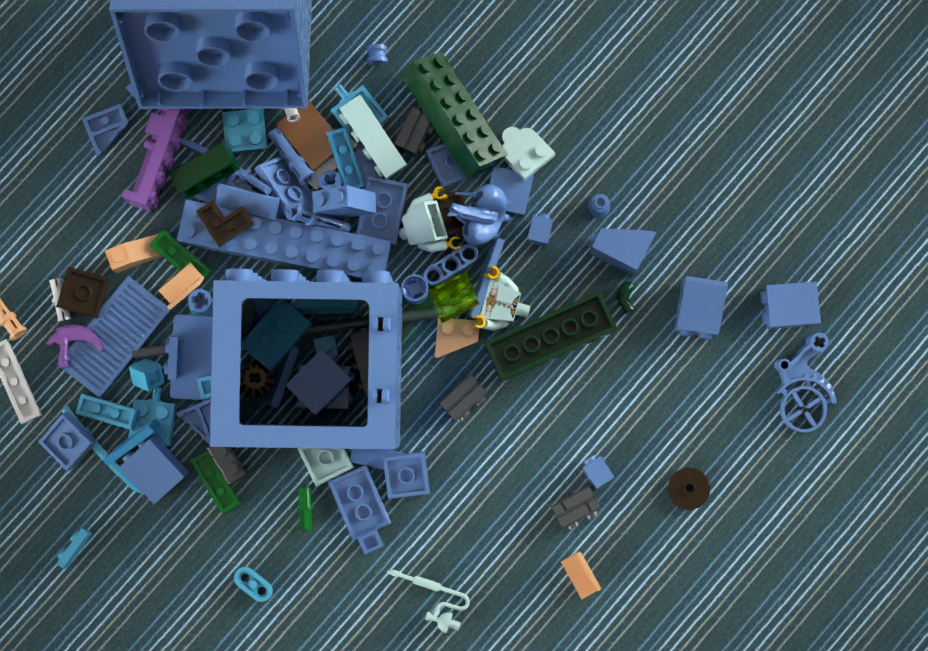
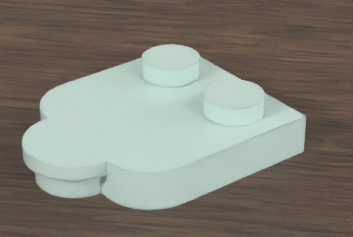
[502,127,555,181]

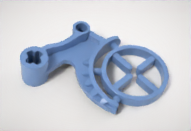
[774,333,837,432]

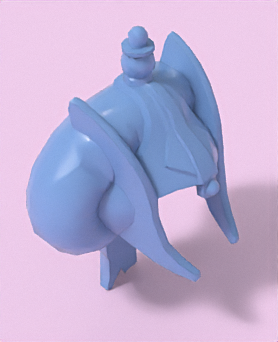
[447,184,513,246]

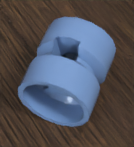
[401,274,429,305]

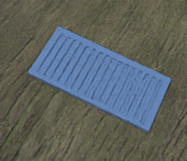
[57,276,172,398]

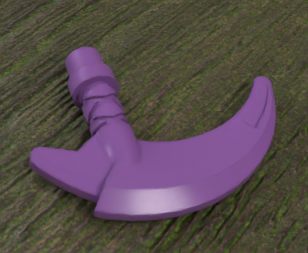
[46,325,104,368]

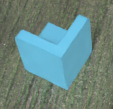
[129,358,165,392]

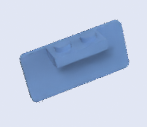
[164,314,213,400]

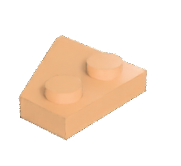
[435,317,479,358]

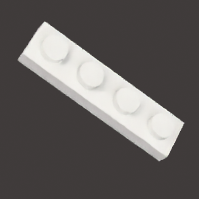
[0,339,42,424]

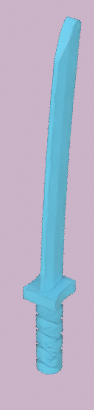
[62,406,144,494]

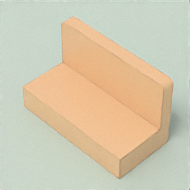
[158,263,204,310]
[561,551,601,599]

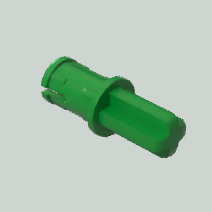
[297,488,314,530]

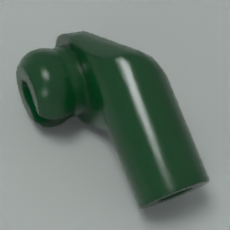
[617,282,635,314]

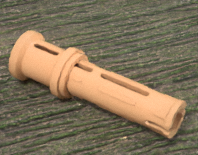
[0,298,27,341]

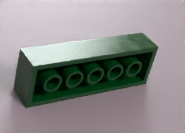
[401,52,508,178]
[484,291,617,383]

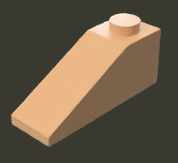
[105,232,168,274]

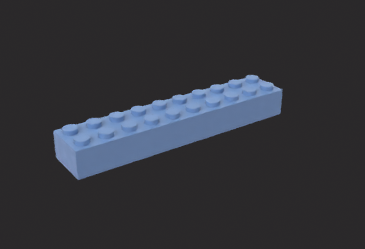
[177,200,392,281]

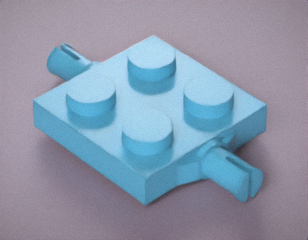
[330,84,389,143]
[128,387,177,446]

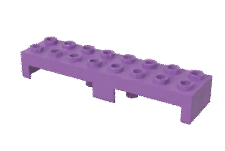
[121,109,193,212]

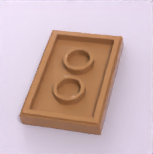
[276,100,333,172]

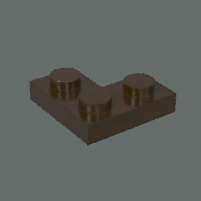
[196,200,255,247]

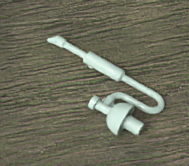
[387,570,470,633]

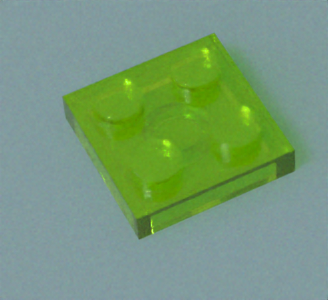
[429,272,480,323]

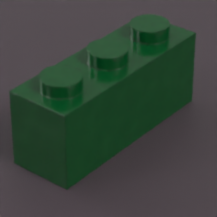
[170,142,240,200]

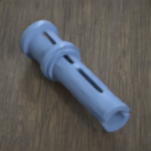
[268,128,316,185]
[289,202,351,233]

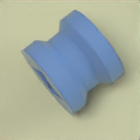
[366,44,388,66]

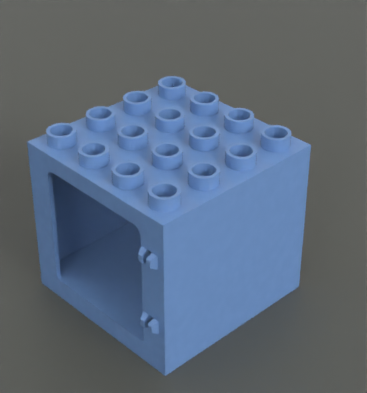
[109,0,312,109]
[210,269,403,449]

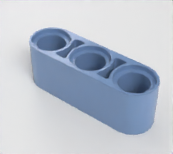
[424,244,478,288]

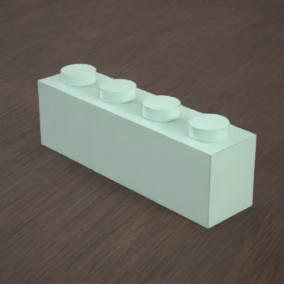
[339,95,407,179]

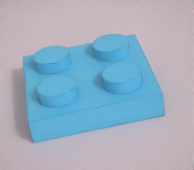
[222,109,268,153]

